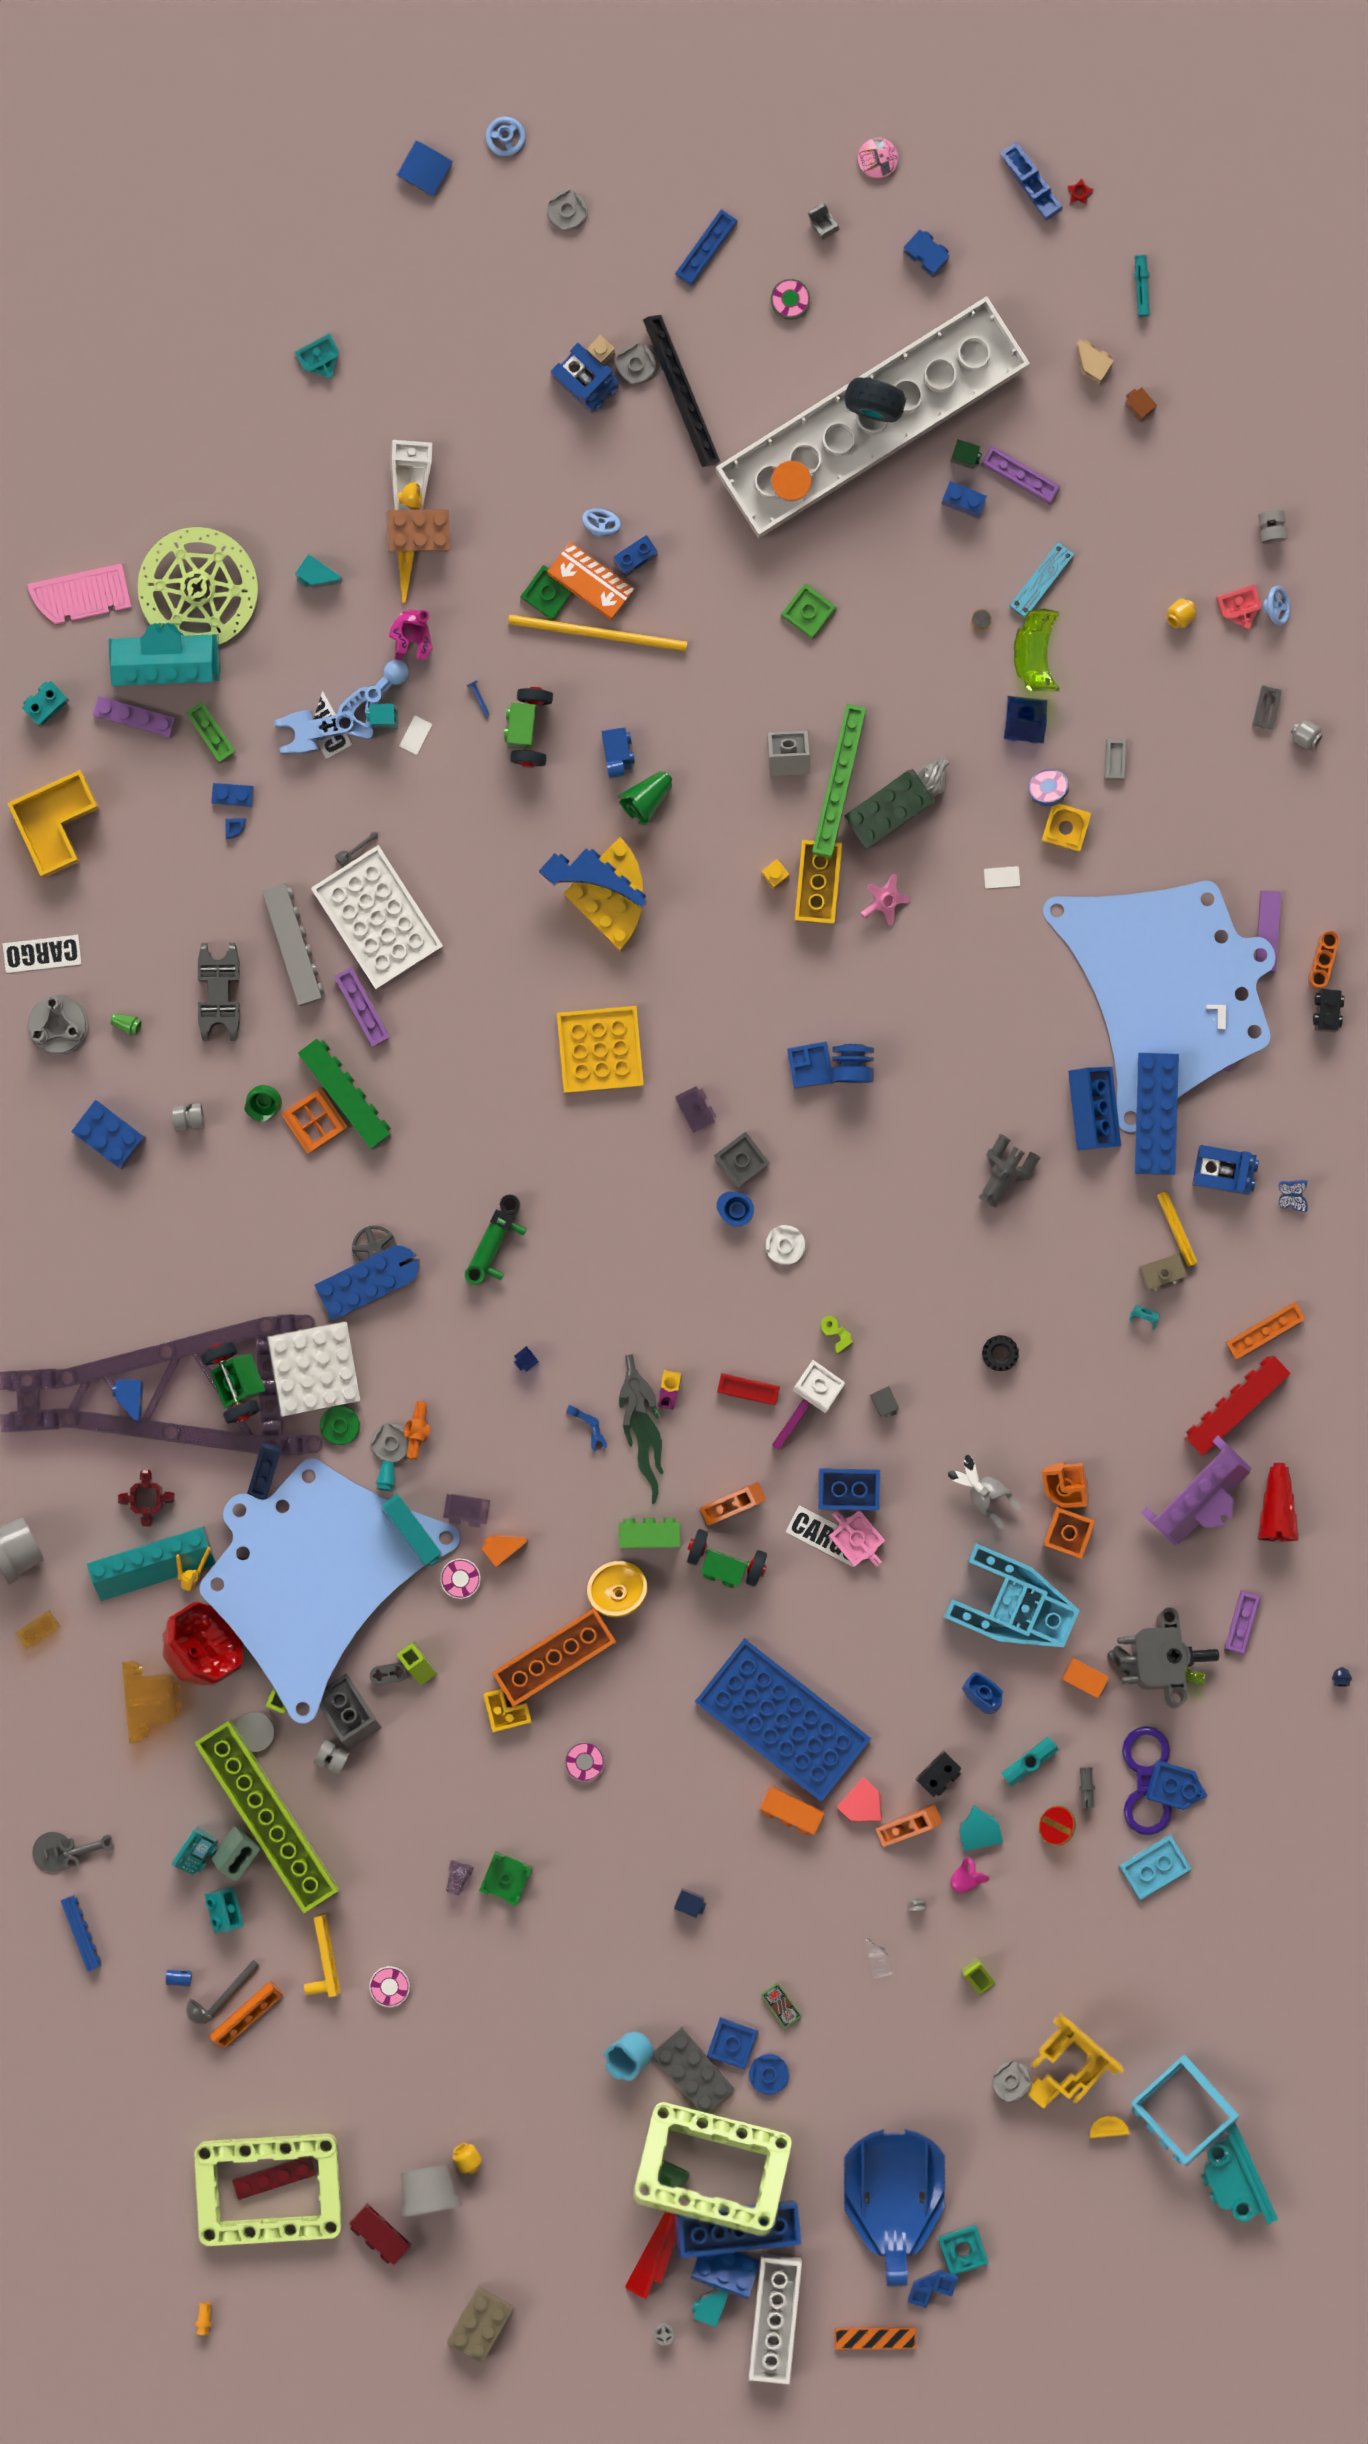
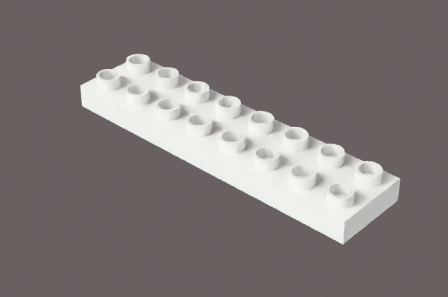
[716,296,1030,539]

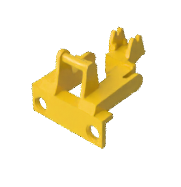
[1028,2012,1124,2109]

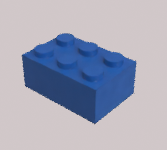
[71,1100,146,1169]
[818,1468,880,1510]

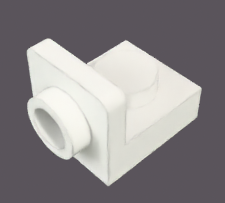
[1205,1005,1226,1029]

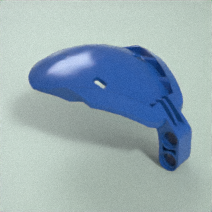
[844,2129,945,2287]

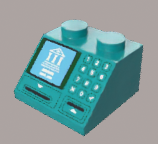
[171,1826,218,1875]

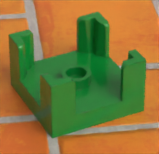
[479,1851,532,1906]

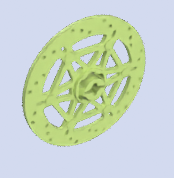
[138,527,258,644]

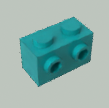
[22,681,70,728]
[204,1887,244,1933]

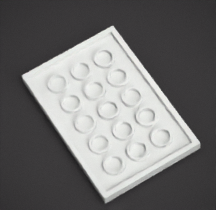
[311,845,444,990]

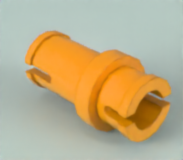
[195,2302,212,2335]

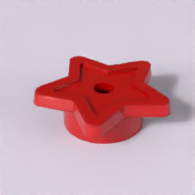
[1067,179,1093,204]

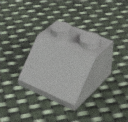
[768,731,810,776]

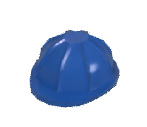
[717,1192,754,1227]

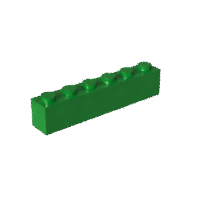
[298,1038,391,1149]

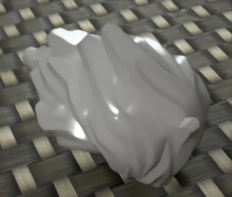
[916,757,949,797]

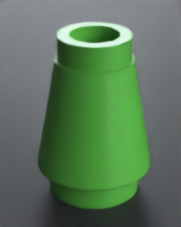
[110,1013,142,1036]

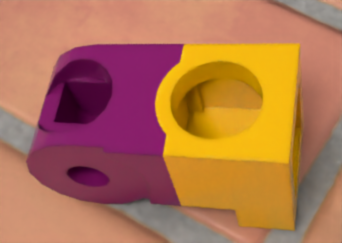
[658,1370,681,1410]

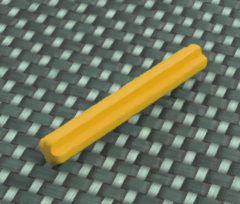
[1157,1191,1197,1267]

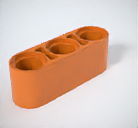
[1308,931,1339,989]

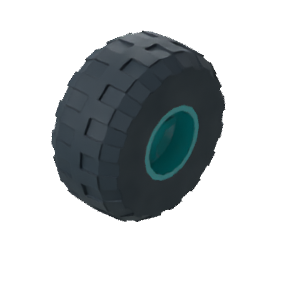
[844,377,906,423]

